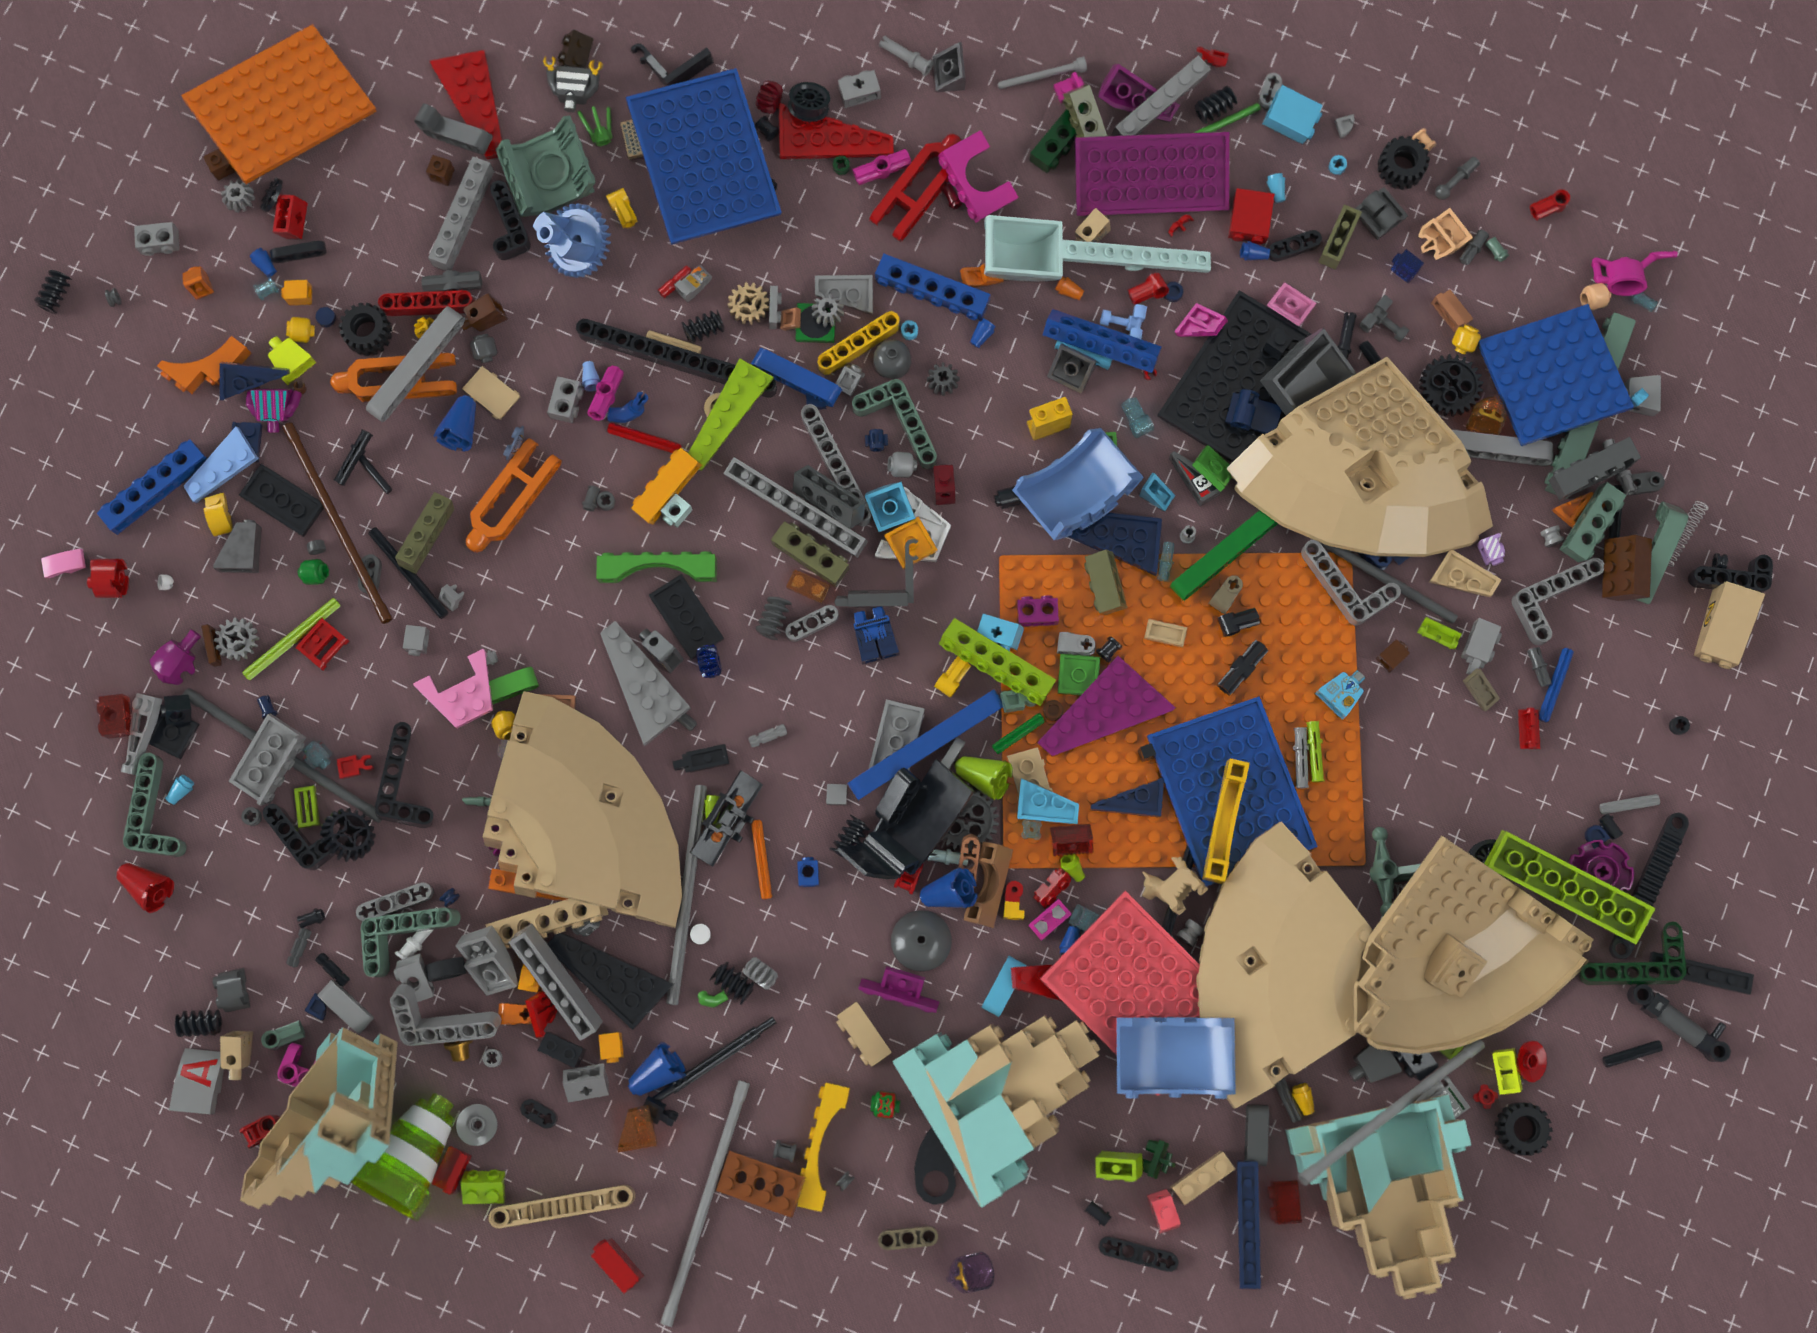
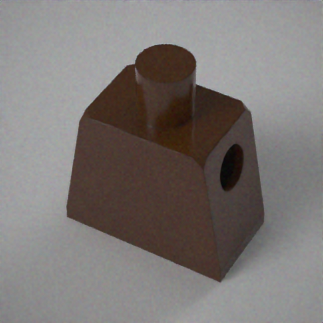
[461,293,508,332]

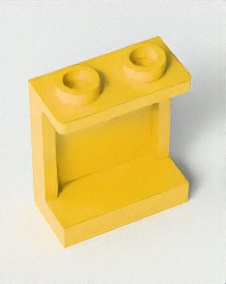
[1027,397,1073,441]

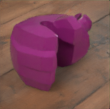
[149,629,201,685]

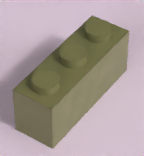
[1318,204,1362,270]
[1084,550,1127,615]

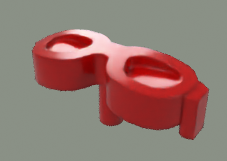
[1168,214,1194,237]

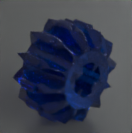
[696,645,722,678]

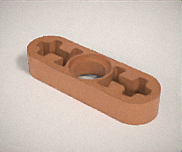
[958,834,980,888]

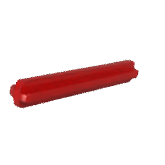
[607,422,682,453]

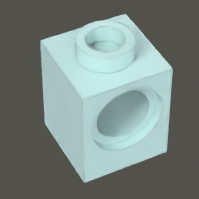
[661,494,692,528]

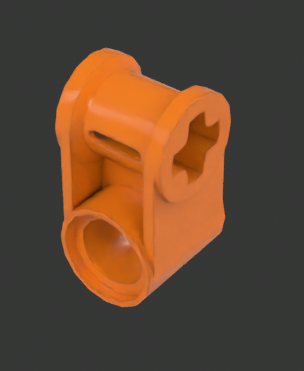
[498,1004,532,1025]

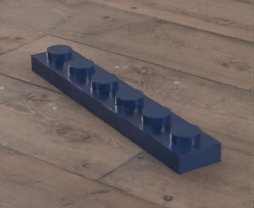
[1237,1161,1261,1289]

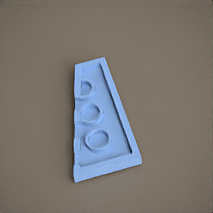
[184,426,259,503]

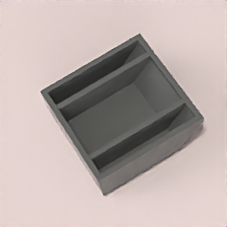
[1260,328,1357,415]

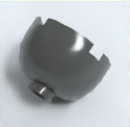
[873,339,911,379]

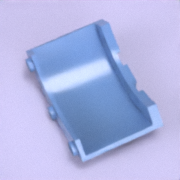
[1012,428,1144,540]
[1117,1017,1236,1099]

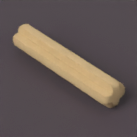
[646,330,701,354]

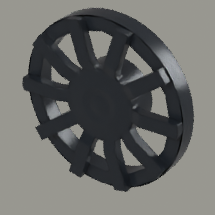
[260,177,283,212]

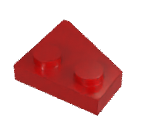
[525,990,558,1037]

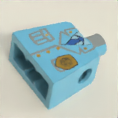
[1315,670,1365,720]

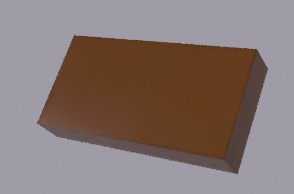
[201,624,222,667]

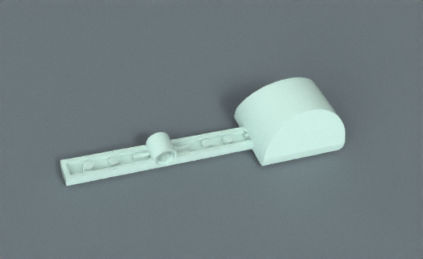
[984,215,1211,281]

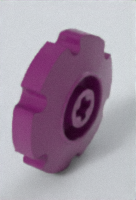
[1568,840,1634,891]

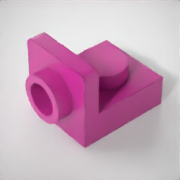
[1053,72,1084,104]

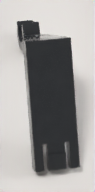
[631,43,714,87]

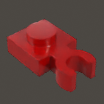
[336,755,374,779]

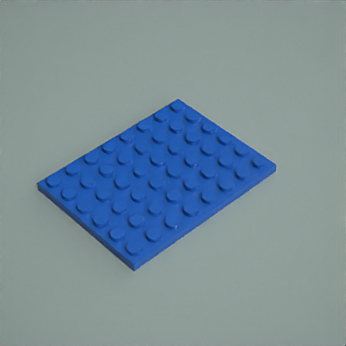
[626,68,782,245]
[1147,696,1318,886]

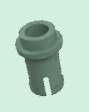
[1486,237,1509,262]

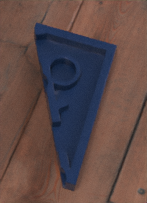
[220,362,290,400]
[1090,778,1164,818]

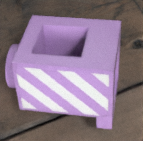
[1476,533,1505,566]

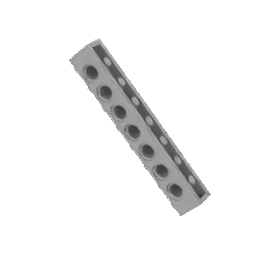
[723,457,868,558]

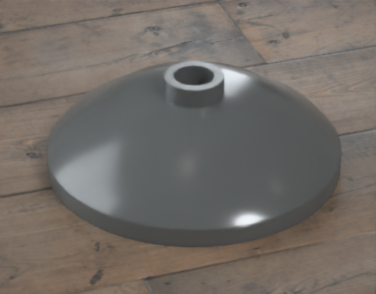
[891,910,952,971]

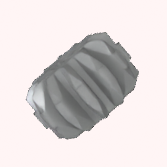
[221,179,255,213]
[812,294,844,327]
[743,957,778,990]

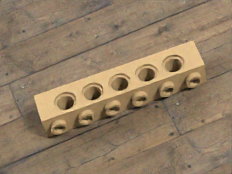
[486,899,609,949]

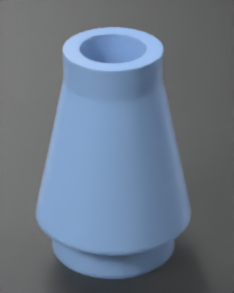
[582,361,601,391]

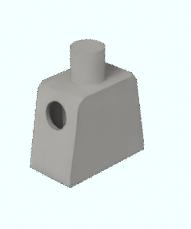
[1624,375,1661,417]

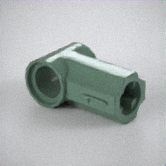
[261,1021,306,1050]

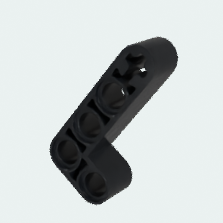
[490,180,531,260]
[1688,554,1773,593]
[263,804,335,870]

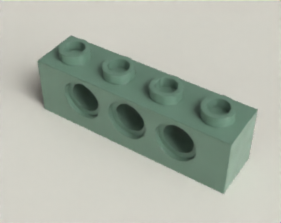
[1559,482,1626,563]

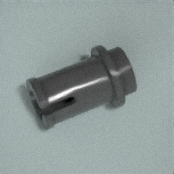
[582,485,600,512]

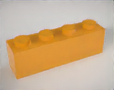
[631,448,702,525]

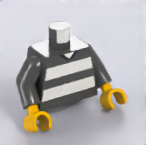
[543,56,603,112]

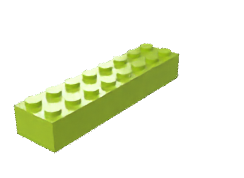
[1484,830,1656,944]

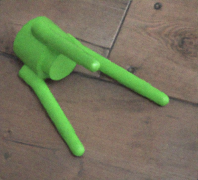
[577,106,613,146]

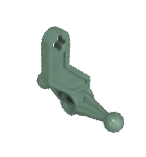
[1369,827,1421,916]

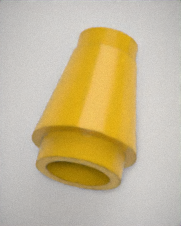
[1292,1083,1315,1115]

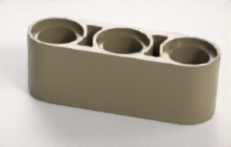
[878,1226,938,1250]

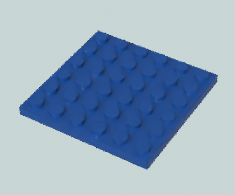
[1478,304,1634,446]

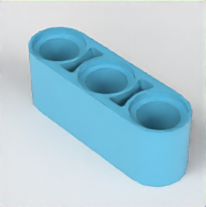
[981,956,1027,1017]

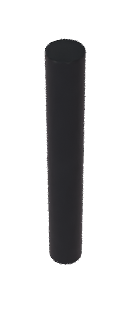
[358,454,392,494]

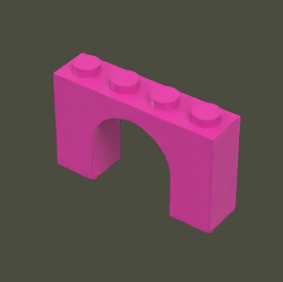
[938,130,1019,223]

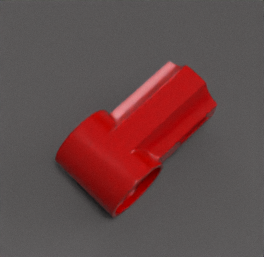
[1529,189,1570,221]
[1127,273,1169,305]

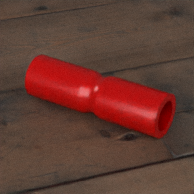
[658,265,692,299]

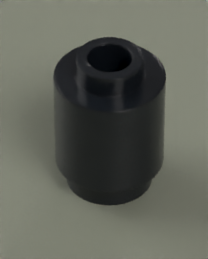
[994,486,1021,509]

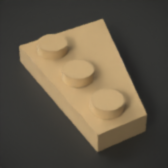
[1429,550,1501,597]

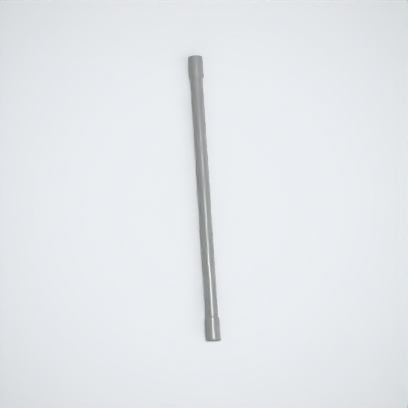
[1298,1039,1485,1185]
[660,1080,750,1327]

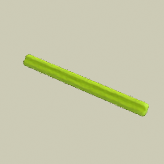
[242,598,341,680]

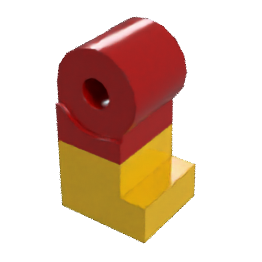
[1003,881,1025,921]

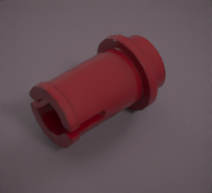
[942,184,963,210]

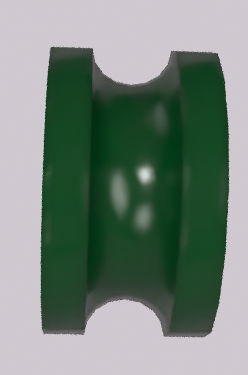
[833,156,850,175]

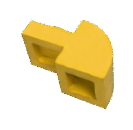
[203,493,233,537]

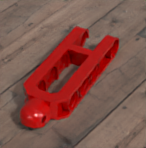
[869,134,962,242]

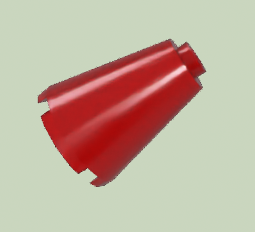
[116,863,174,913]

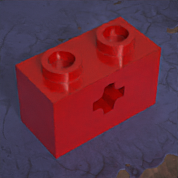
[272,195,308,239]

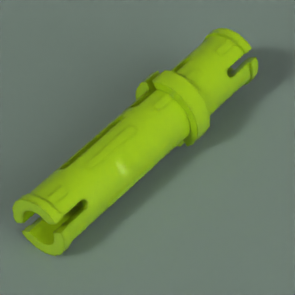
[1306,721,1325,782]

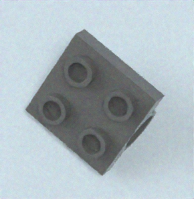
[1355,187,1408,240]

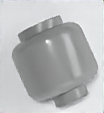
[887,452,917,478]

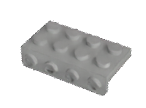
[228,714,306,806]

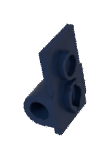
[1225,389,1281,434]

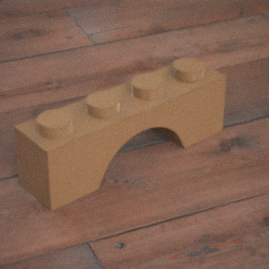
[963,842,1013,928]

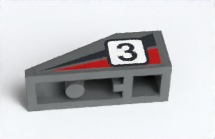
[1169,451,1222,506]

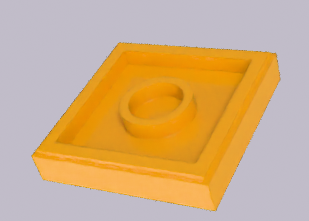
[884,516,938,570]

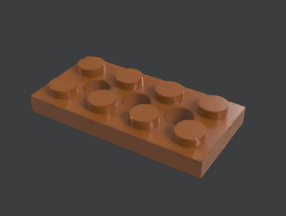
[716,1151,806,1218]

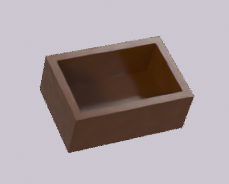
[1602,535,1652,601]

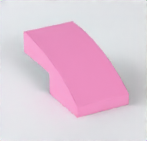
[41,549,86,578]

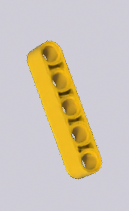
[818,311,900,375]

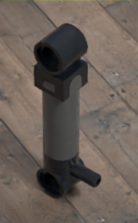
[1627,984,1731,1062]

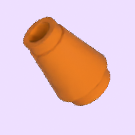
[1055,277,1085,300]

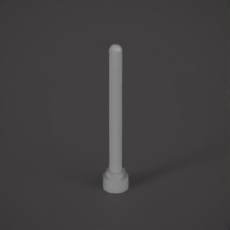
[998,56,1087,89]

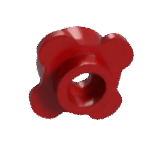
[1473,1084,1498,1109]

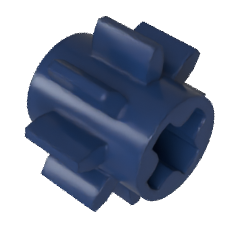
[865,429,888,452]

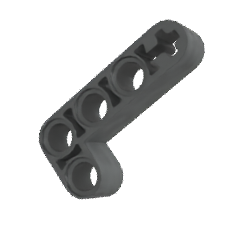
[414,104,493,155]

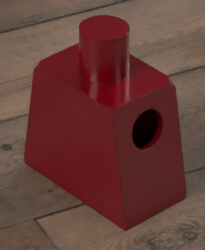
[933,465,955,505]

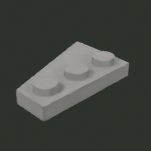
[815,275,873,314]

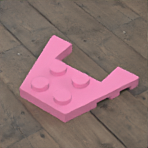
[413,649,493,729]

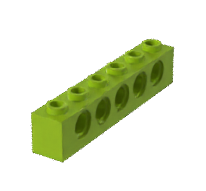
[939,618,1056,706]

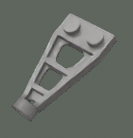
[120,693,163,775]

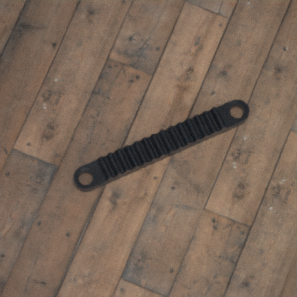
[1609,813,1689,959]

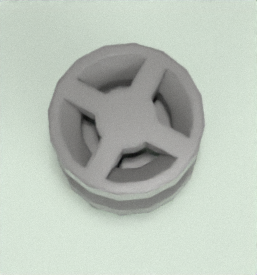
[1540,525,1565,547]

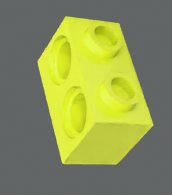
[1492,1048,1523,1095]

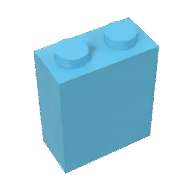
[1262,85,1323,144]

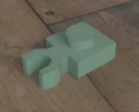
[1000,690,1036,713]

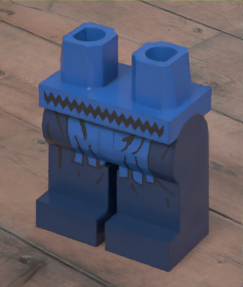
[854,606,899,665]

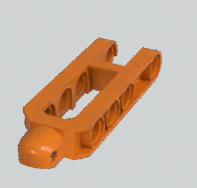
[330,353,457,402]
[466,438,562,552]

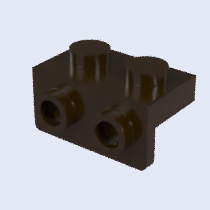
[557,29,594,68]

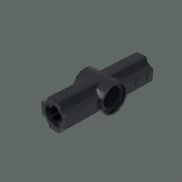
[1217,640,1269,696]

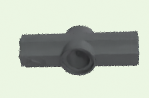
[421,270,483,292]

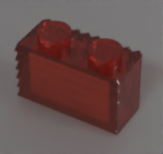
[1050,824,1093,856]
[1267,1180,1302,1225]

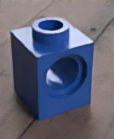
[797,857,820,887]

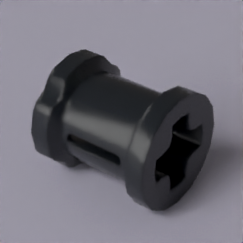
[755,116,780,141]
[1096,636,1122,663]

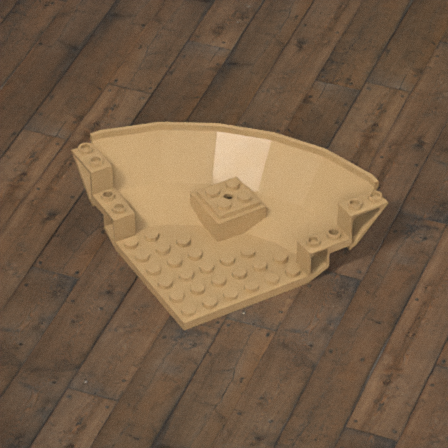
[1226,357,1493,557]
[1354,836,1594,1054]

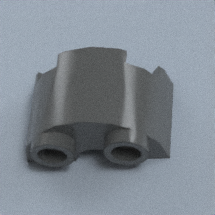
[213,968,250,1013]

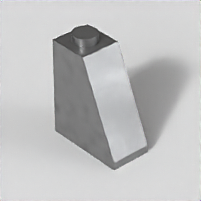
[213,520,262,573]

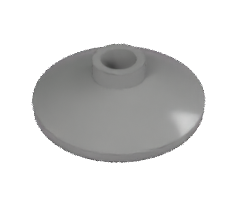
[456,1104,498,1146]

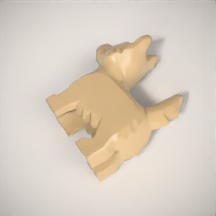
[1142,857,1208,915]

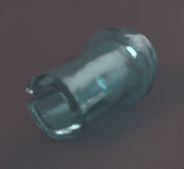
[1631,291,1658,312]

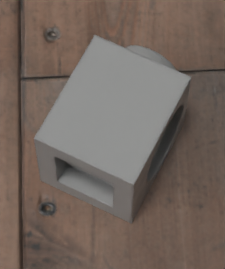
[403,625,430,656]

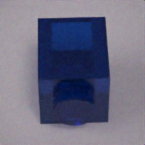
[1390,249,1424,284]

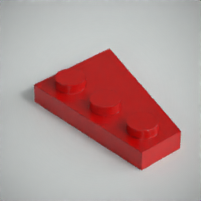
[1011,964,1062,1002]

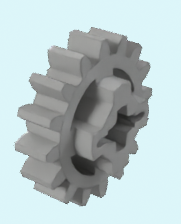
[214,617,259,661]

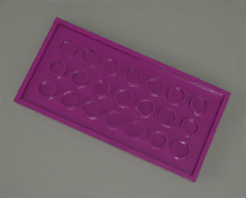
[1075,131,1230,216]

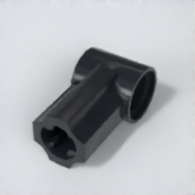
[1217,608,1260,637]

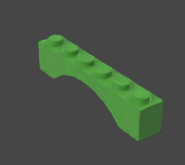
[596,551,717,583]

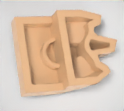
[1418,208,1473,260]

